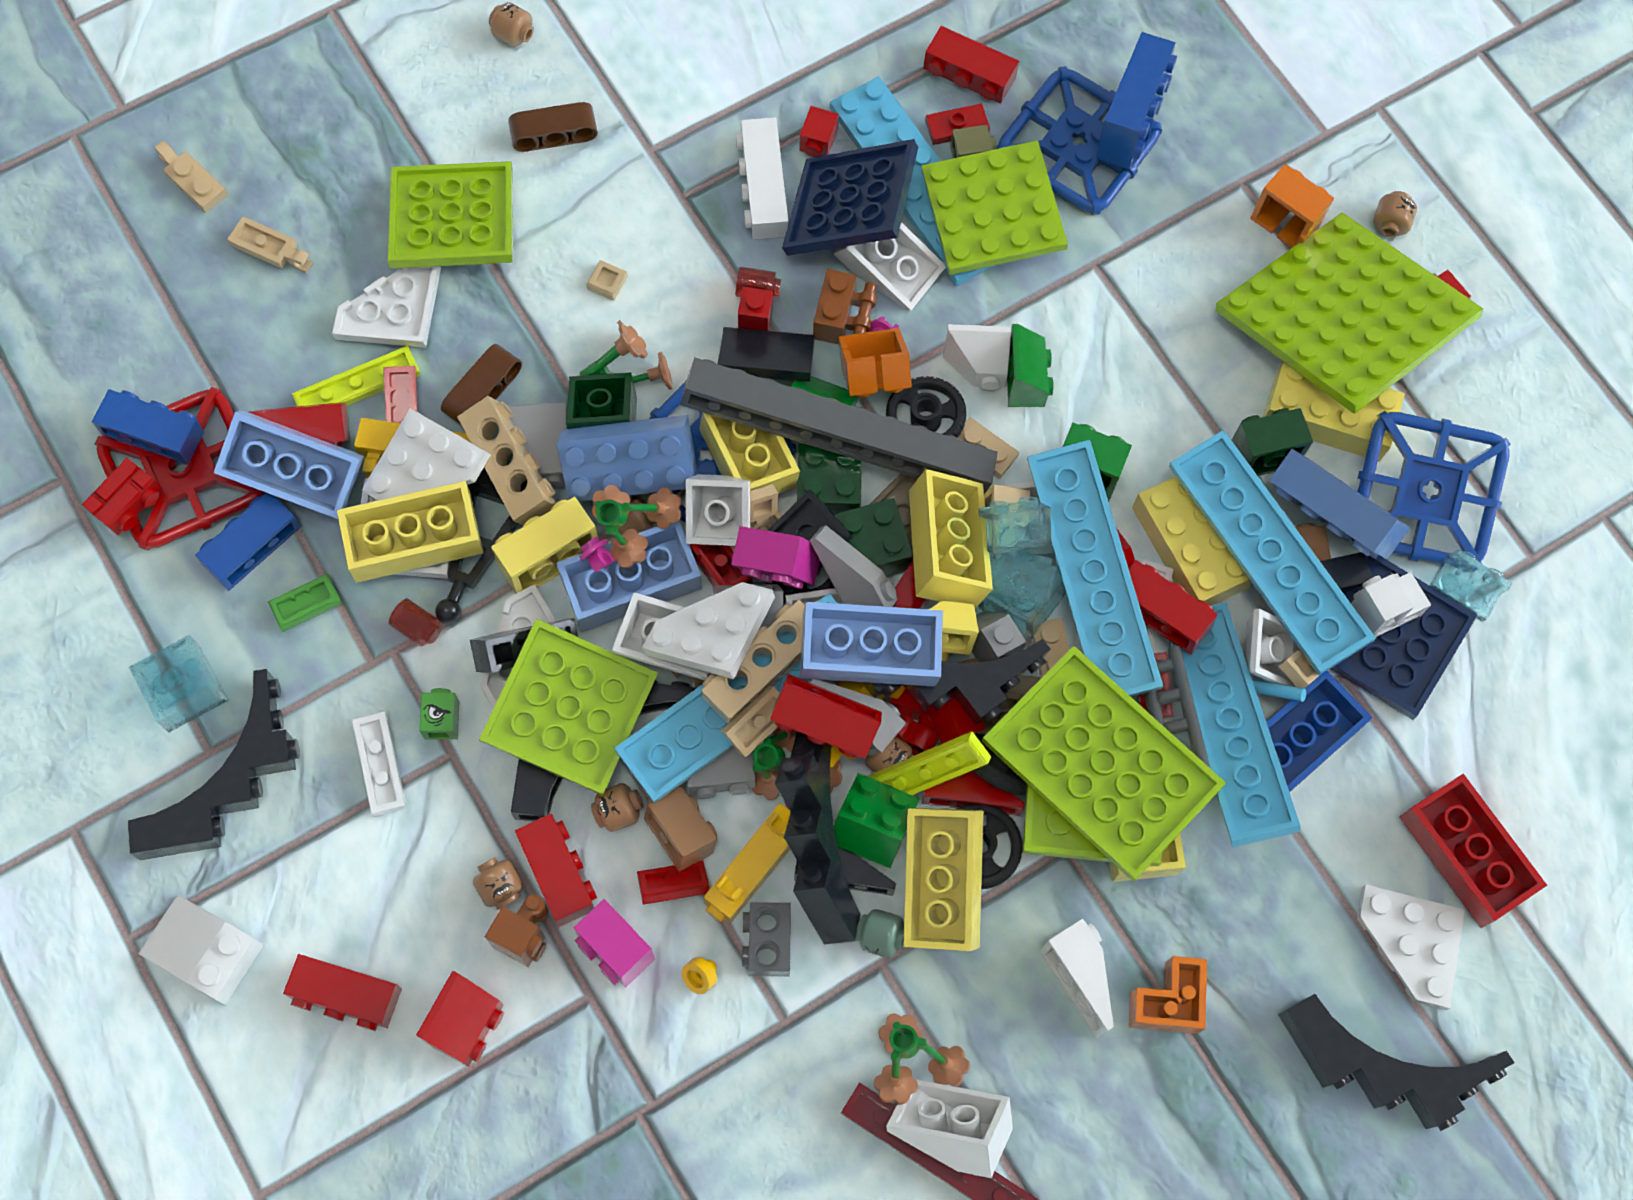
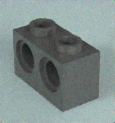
[742,902,791,977]

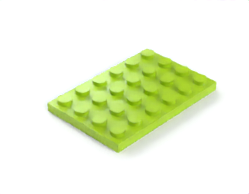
[982,646,1226,882]

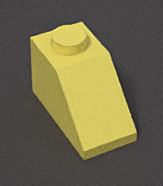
[929,601,979,655]

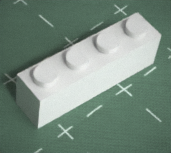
[736,117,788,240]

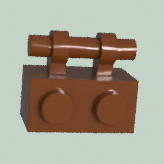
[813,269,877,345]
[484,895,548,968]

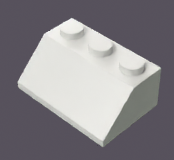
[612,592,712,681]

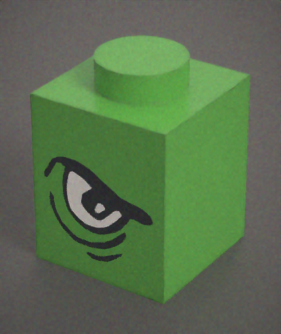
[419,688,460,740]

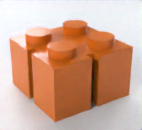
[1250,164,1334,248]
[838,328,912,397]

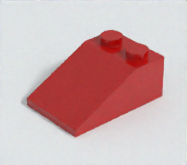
[416,971,504,1067]

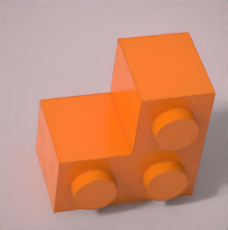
[1129,956,1207,1034]

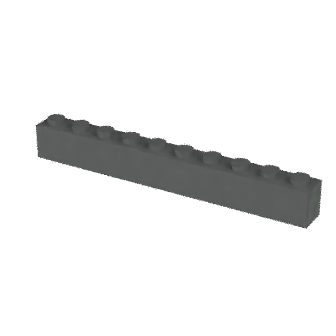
[680,357,998,493]

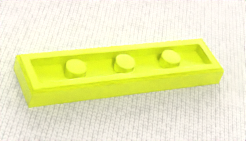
[292,345,421,406]
[867,731,991,795]

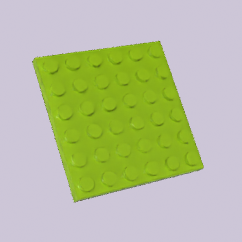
[1215,212,1484,414]

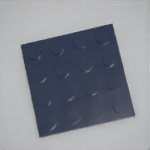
[782,139,918,256]
[1330,554,1478,720]

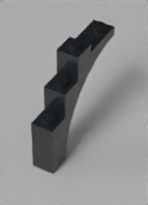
[862,639,1051,724]
[128,669,300,860]
[511,680,696,822]
[775,731,861,945]
[1278,994,1515,1131]

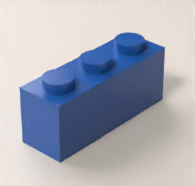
[91,389,204,465]
[195,493,301,591]

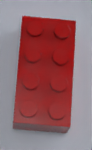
[1399,773,1548,928]

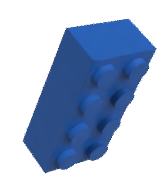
[1096,32,1178,169]
[1266,671,1373,792]

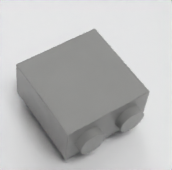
[688,746,756,799]

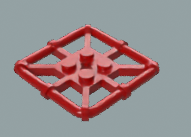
[94,387,266,551]

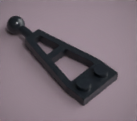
[435,468,527,624]

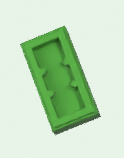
[267,573,343,632]

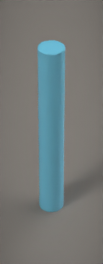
[1252,679,1306,702]

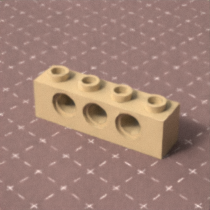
[457,396,556,525]
[701,600,805,724]

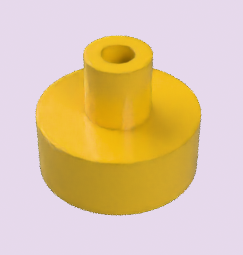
[681,957,717,994]

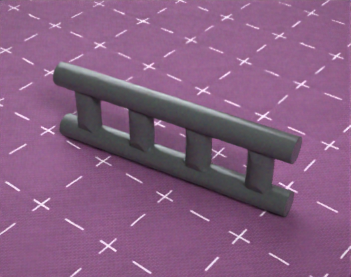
[1144,646,1210,767]

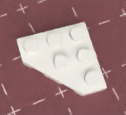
[332,266,441,348]
[361,408,491,501]
[642,582,775,679]
[480,584,556,708]
[1357,885,1465,1010]

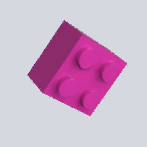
[731,526,820,589]
[573,899,655,988]

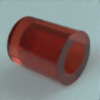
[735,266,781,298]
[388,598,441,646]

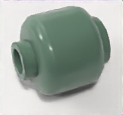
[856,909,905,958]

